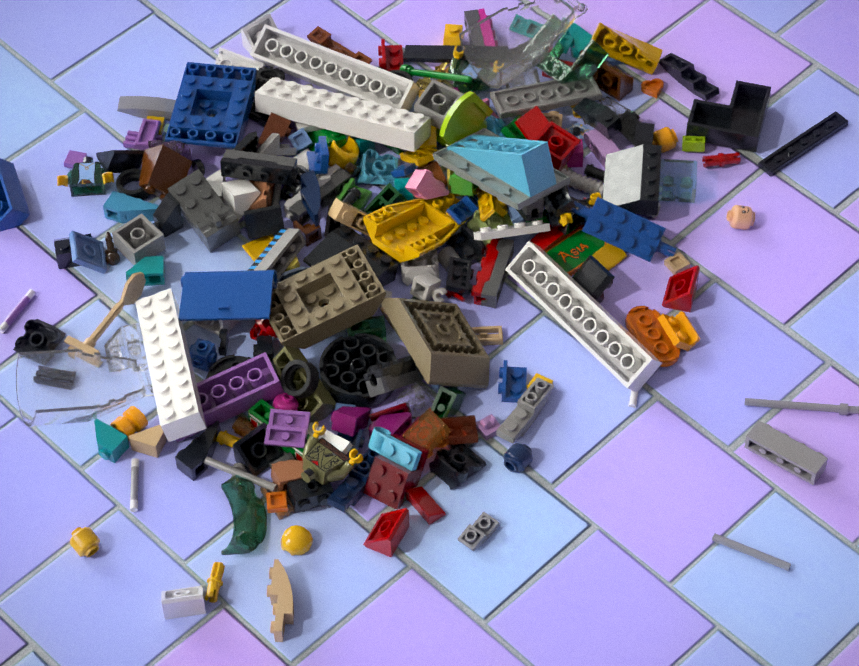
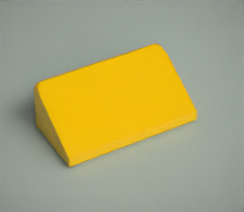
[592,243,627,271]

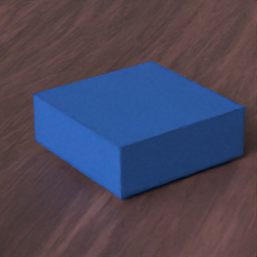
[391,163,417,178]

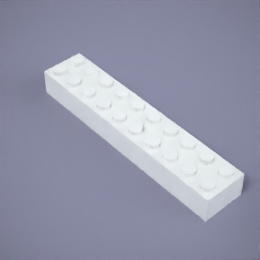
[250,24,420,111]
[255,77,431,152]
[505,241,662,392]
[135,288,207,442]

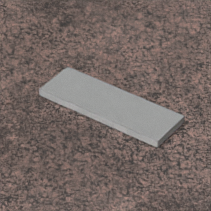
[490,73,603,119]

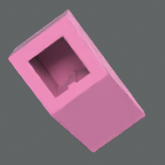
[405,169,449,199]

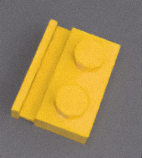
[400,148,439,167]

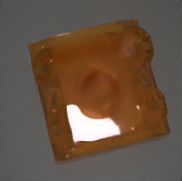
[401,408,451,459]

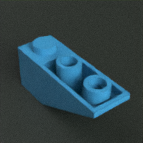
[103,191,159,223]

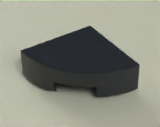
[218,329,229,356]

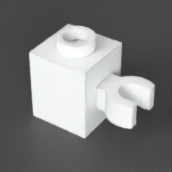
[410,272,447,302]

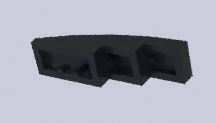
[659,53,720,101]

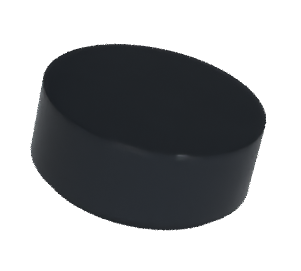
[192,158,205,176]

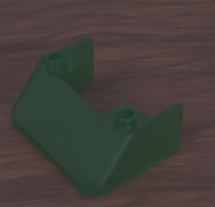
[523,13,609,84]

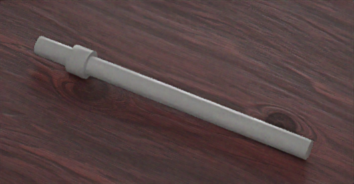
[744,398,859,415]

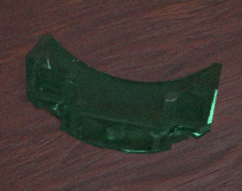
[221,475,267,555]

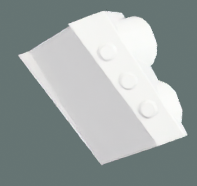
[401,249,439,286]

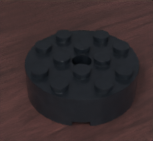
[319,333,397,408]

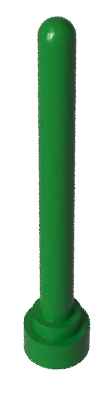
[400,64,472,83]

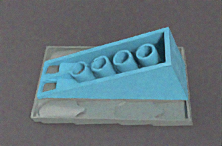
[433,128,571,210]

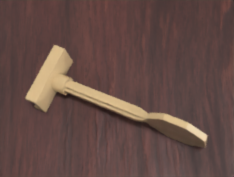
[64,272,146,367]

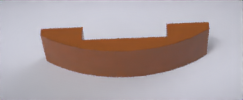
[307,26,372,64]

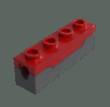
[471,238,514,309]

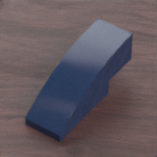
[300,170,322,227]

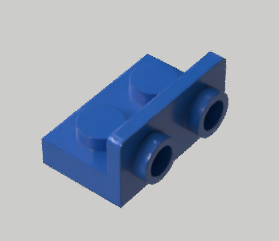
[306,136,329,175]
[498,360,527,403]

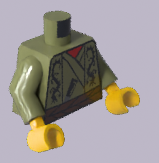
[301,422,363,485]

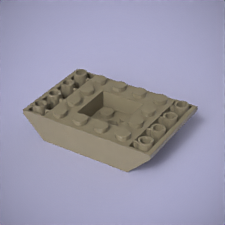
[268,244,386,349]
[381,298,490,389]

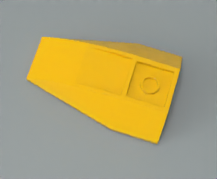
[363,193,470,263]

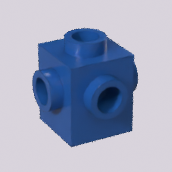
[189,338,218,372]

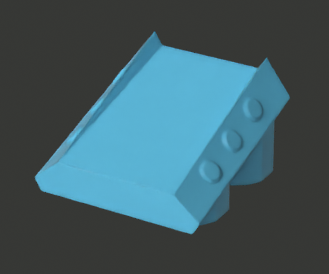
[356,149,398,185]

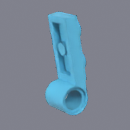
[368,427,422,471]

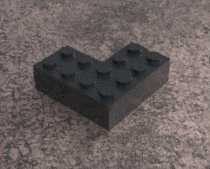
[686,80,771,152]

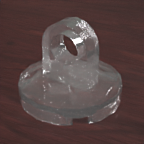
[397,383,435,420]

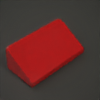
[405,486,446,525]

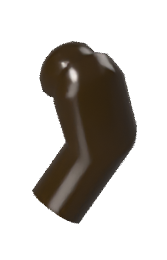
[344,162,360,179]

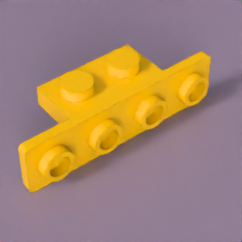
[477,187,508,222]

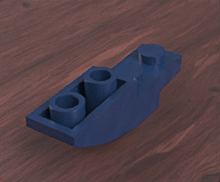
[327,448,380,512]

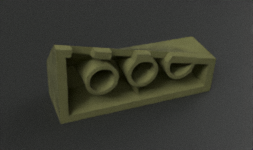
[273,346,336,425]

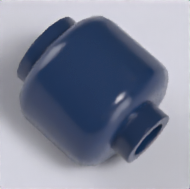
[503,443,533,473]

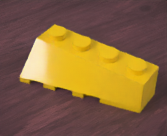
[588,22,663,75]

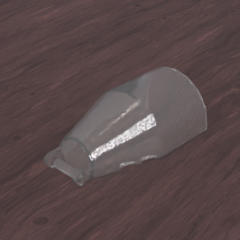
[459,0,588,89]
[16,349,154,427]

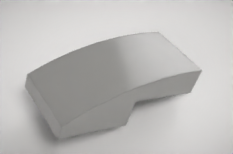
[457,511,500,552]

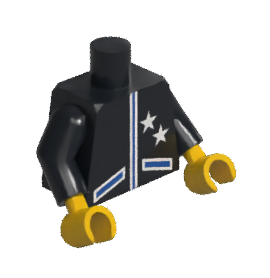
[547,192,602,236]

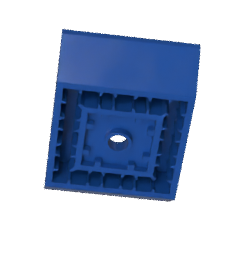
[165,62,257,149]

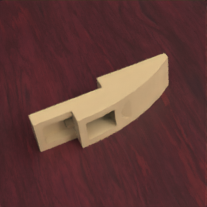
[267,559,294,642]

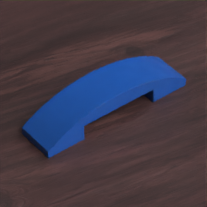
[446,194,479,225]

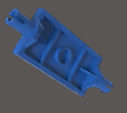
[570,197,677,262]

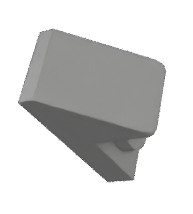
[256,133,296,156]

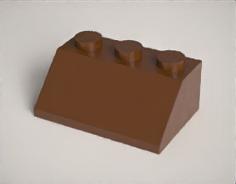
[579,50,634,102]

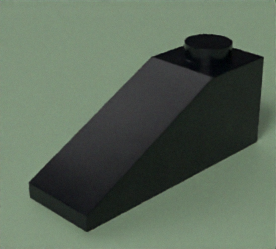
[573,97,622,140]

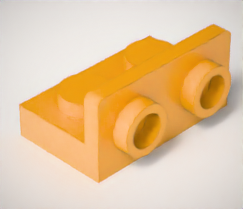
[657,311,701,351]

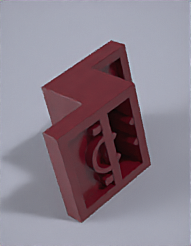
[363,434,430,510]

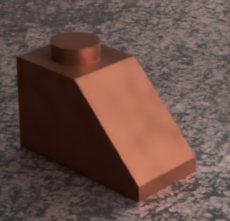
[257,112,292,148]

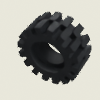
[255,67,285,90]

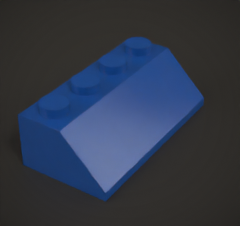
[0,158,30,231]

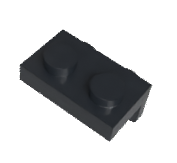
[543,187,576,218]

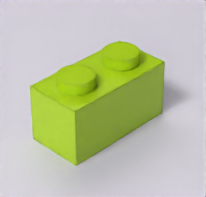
[682,136,705,152]

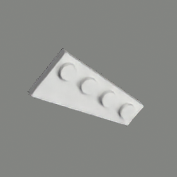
[473,220,550,241]

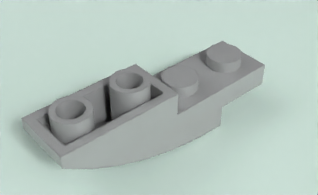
[496,377,554,444]

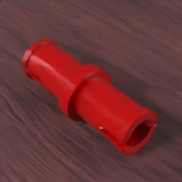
[702,152,741,168]

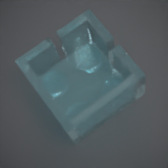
[659,159,697,203]

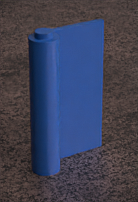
[179,270,278,321]

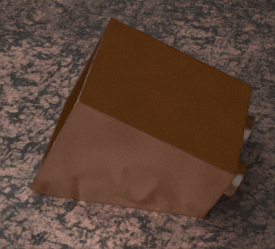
[139,145,192,201]

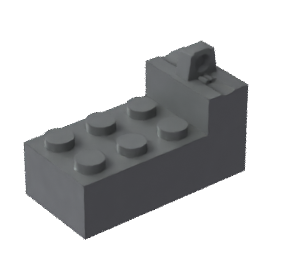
[168,169,241,253]

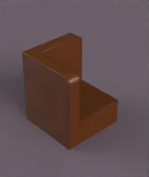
[293,221,322,247]

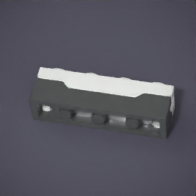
[284,164,351,226]

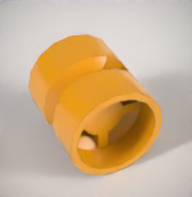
[110,406,148,442]

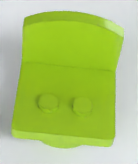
[436,91,493,147]

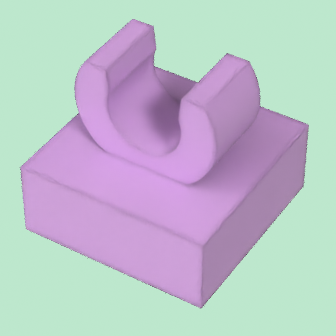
[476,414,500,441]

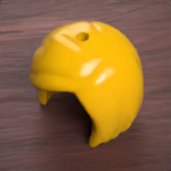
[328,136,359,170]

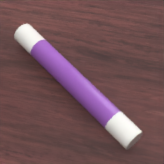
[0,289,36,334]

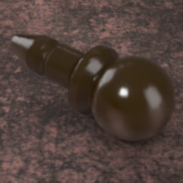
[105,232,120,266]

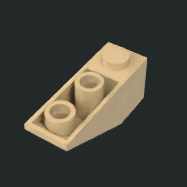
[328,198,370,237]

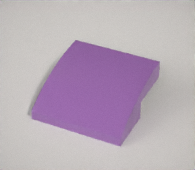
[264,409,311,449]

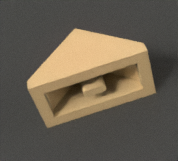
[129,425,167,458]

